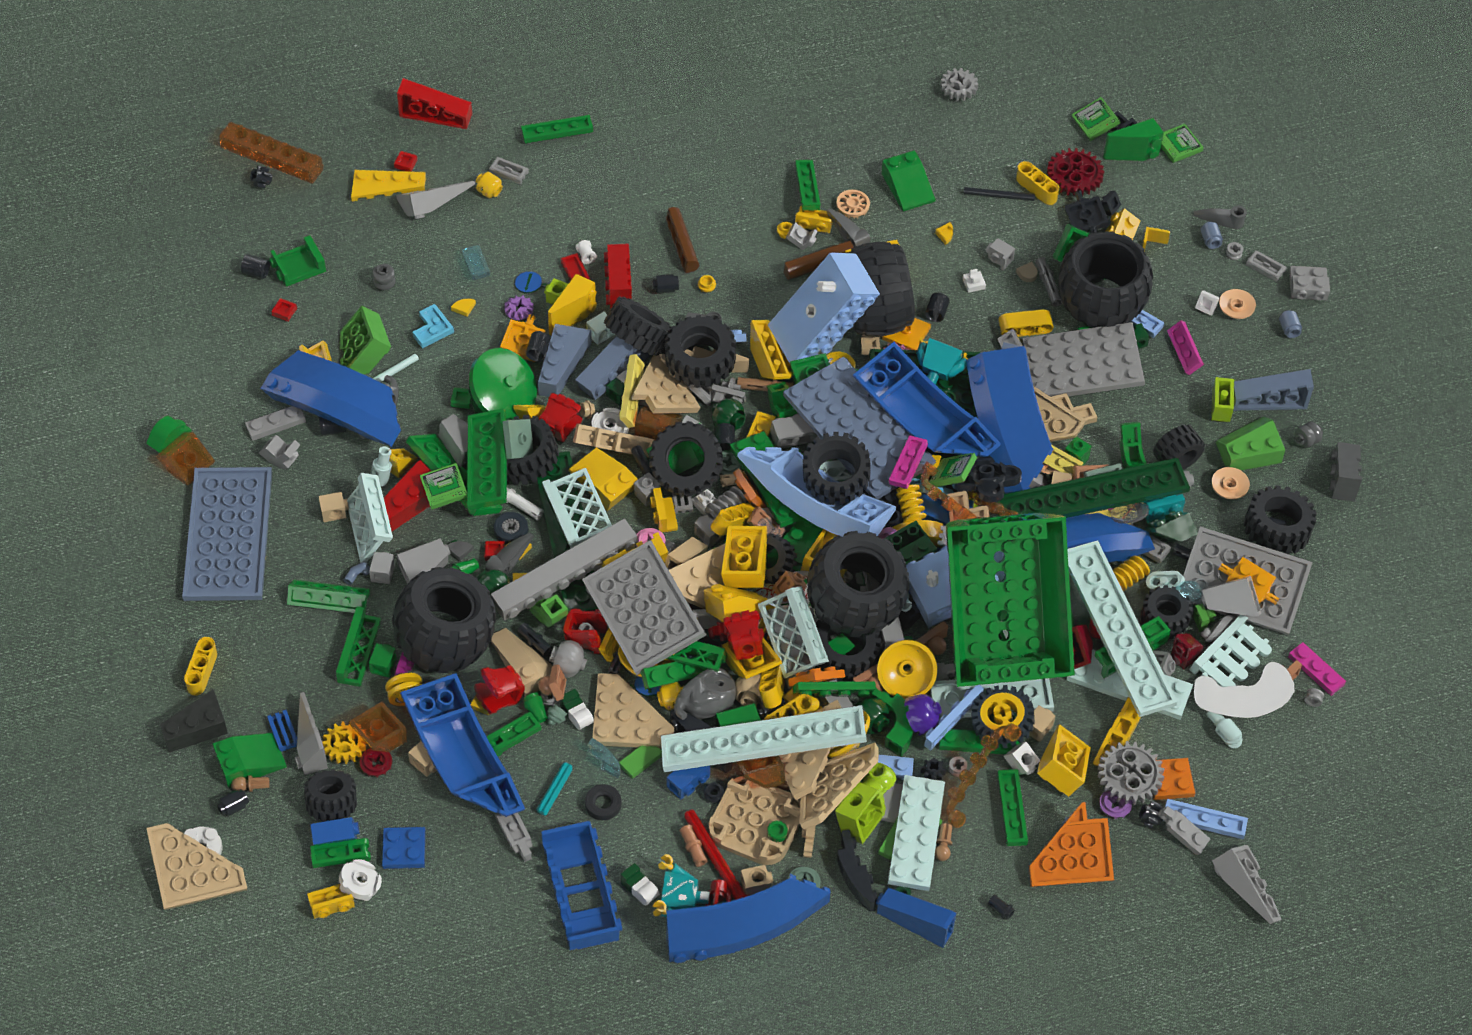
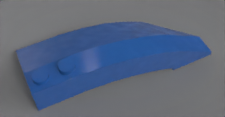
[853,342,1001,457]
[966,346,1054,494]
[261,350,401,447]
[1066,513,1155,563]
[400,673,525,817]
[666,874,830,963]

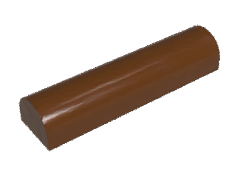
[666,207,699,273]
[783,241,854,280]

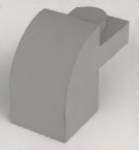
[259,435,300,469]

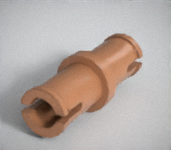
[679,825,708,867]

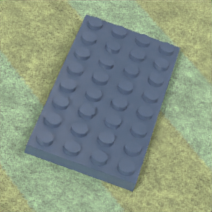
[783,357,936,499]
[182,467,272,601]

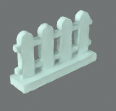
[1189,615,1272,687]

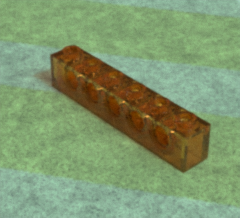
[219,122,323,184]

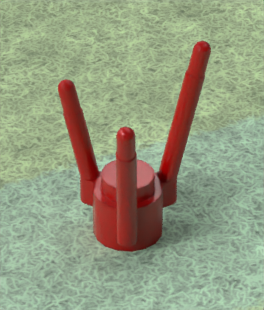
[705,879,731,906]

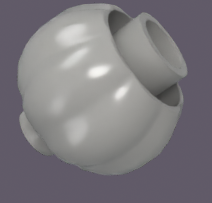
[549,640,587,678]

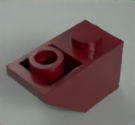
[1171,634,1203,670]

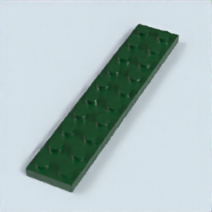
[537,451,599,617]
[994,458,1190,518]

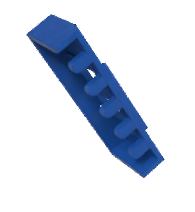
[541,821,622,950]

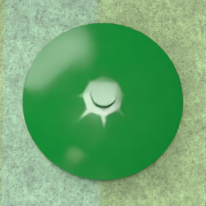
[469,348,537,420]

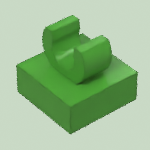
[1193,604,1216,632]

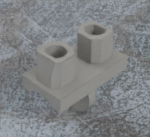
[711,378,746,404]

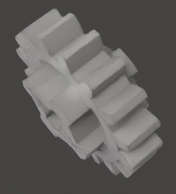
[940,68,978,101]

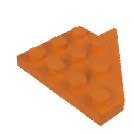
[1029,802,1114,887]

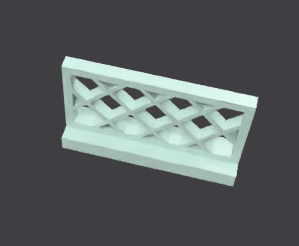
[542,468,612,548]
[347,473,393,563]
[758,586,829,679]

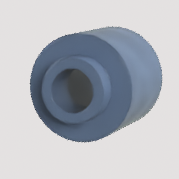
[1200,222,1223,249]
[1279,310,1302,338]

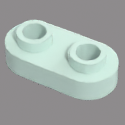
[1146,571,1185,591]

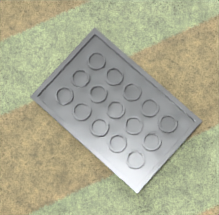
[1023,322,1145,397]
[1181,526,1313,636]
[582,540,706,675]

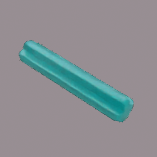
[537,762,572,816]

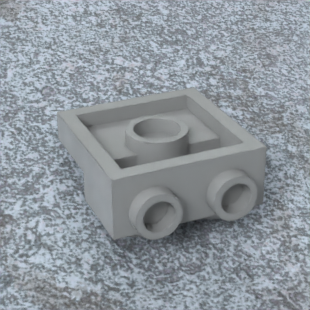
[1289,266,1330,300]

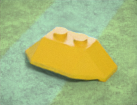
[750,320,793,379]

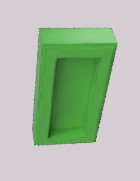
[619,746,662,779]

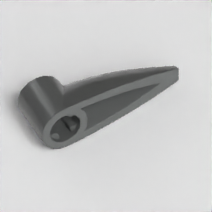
[1193,205,1247,229]
[826,209,871,247]
[485,533,534,575]

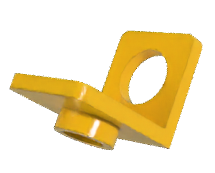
[1143,227,1170,252]

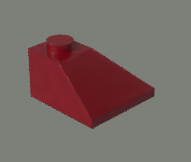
[1072,625,1093,670]

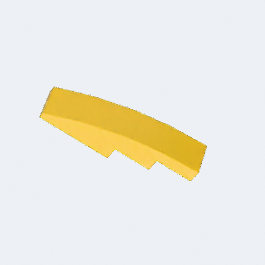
[1093,697,1141,766]

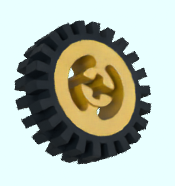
[971,685,1035,748]

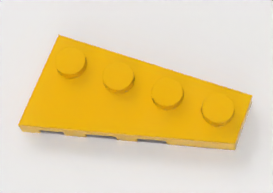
[351,170,426,201]

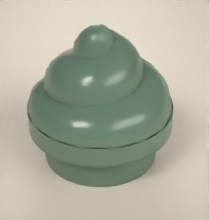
[547,704,567,725]

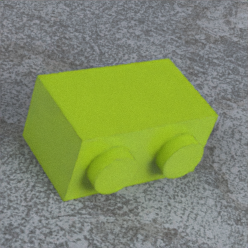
[1211,377,1234,422]

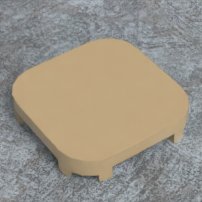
[709,773,801,865]

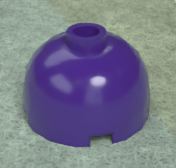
[905,694,942,736]

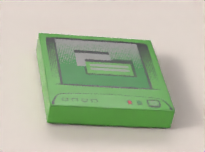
[1072,97,1120,141]
[1161,124,1204,163]
[929,453,977,488]
[420,463,467,509]

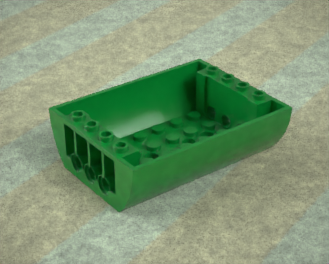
[946,513,1075,687]

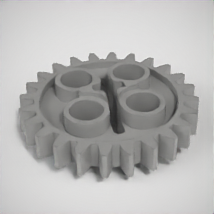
[1098,741,1164,805]

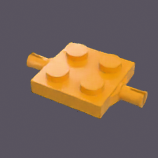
[500,314,546,362]
[1218,557,1280,605]

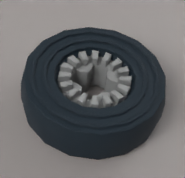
[494,512,528,544]

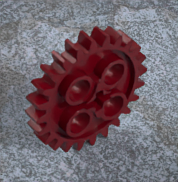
[1046,148,1105,197]

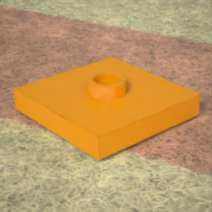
[882,318,931,350]

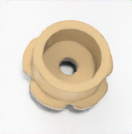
[580,400,595,418]

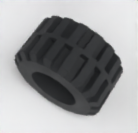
[1153,424,1206,470]
[764,533,797,584]
[1140,585,1193,639]
[304,769,357,822]

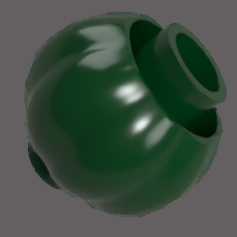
[712,398,745,431]
[477,569,511,596]
[855,698,890,734]

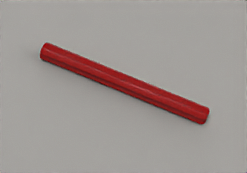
[684,809,747,900]

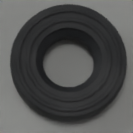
[585,784,622,821]

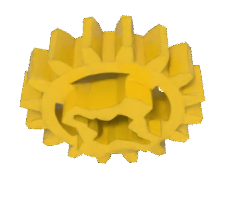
[322,721,367,764]

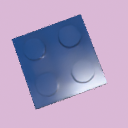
[382,827,426,869]

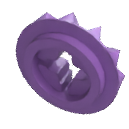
[504,295,534,320]
[1099,791,1132,819]

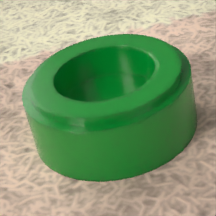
[767,821,788,842]

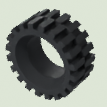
[604,297,672,356]
[506,415,559,485]
[803,432,871,505]
[1244,485,1317,555]
[813,620,881,682]

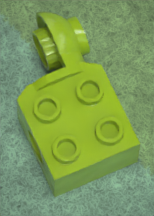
[835,763,896,845]

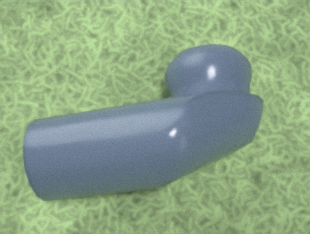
[344,562,370,585]

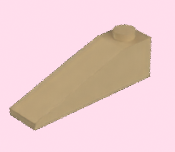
[491,628,552,697]

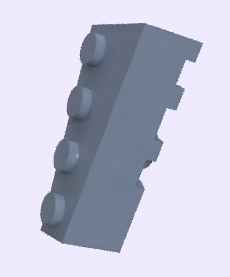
[538,324,592,397]
[575,336,649,400]
[1233,369,1314,411]

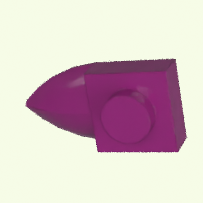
[394,651,414,676]

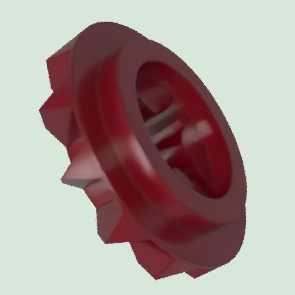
[360,747,393,778]

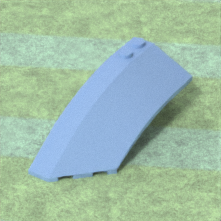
[737,447,896,537]

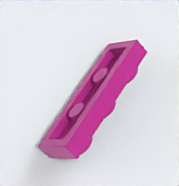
[1167,320,1204,375]
[889,435,928,489]
[1288,642,1346,696]

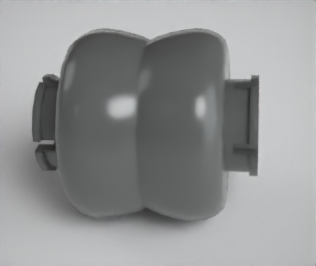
[372,264,396,290]
[1295,421,1323,448]

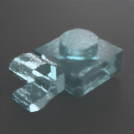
[1179,580,1203,601]

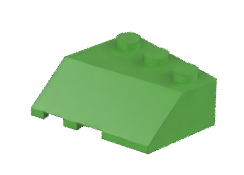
[340,306,391,374]
[1216,416,1285,470]

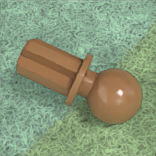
[231,775,270,792]
[935,823,952,861]

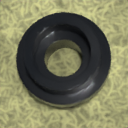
[704,783,724,803]

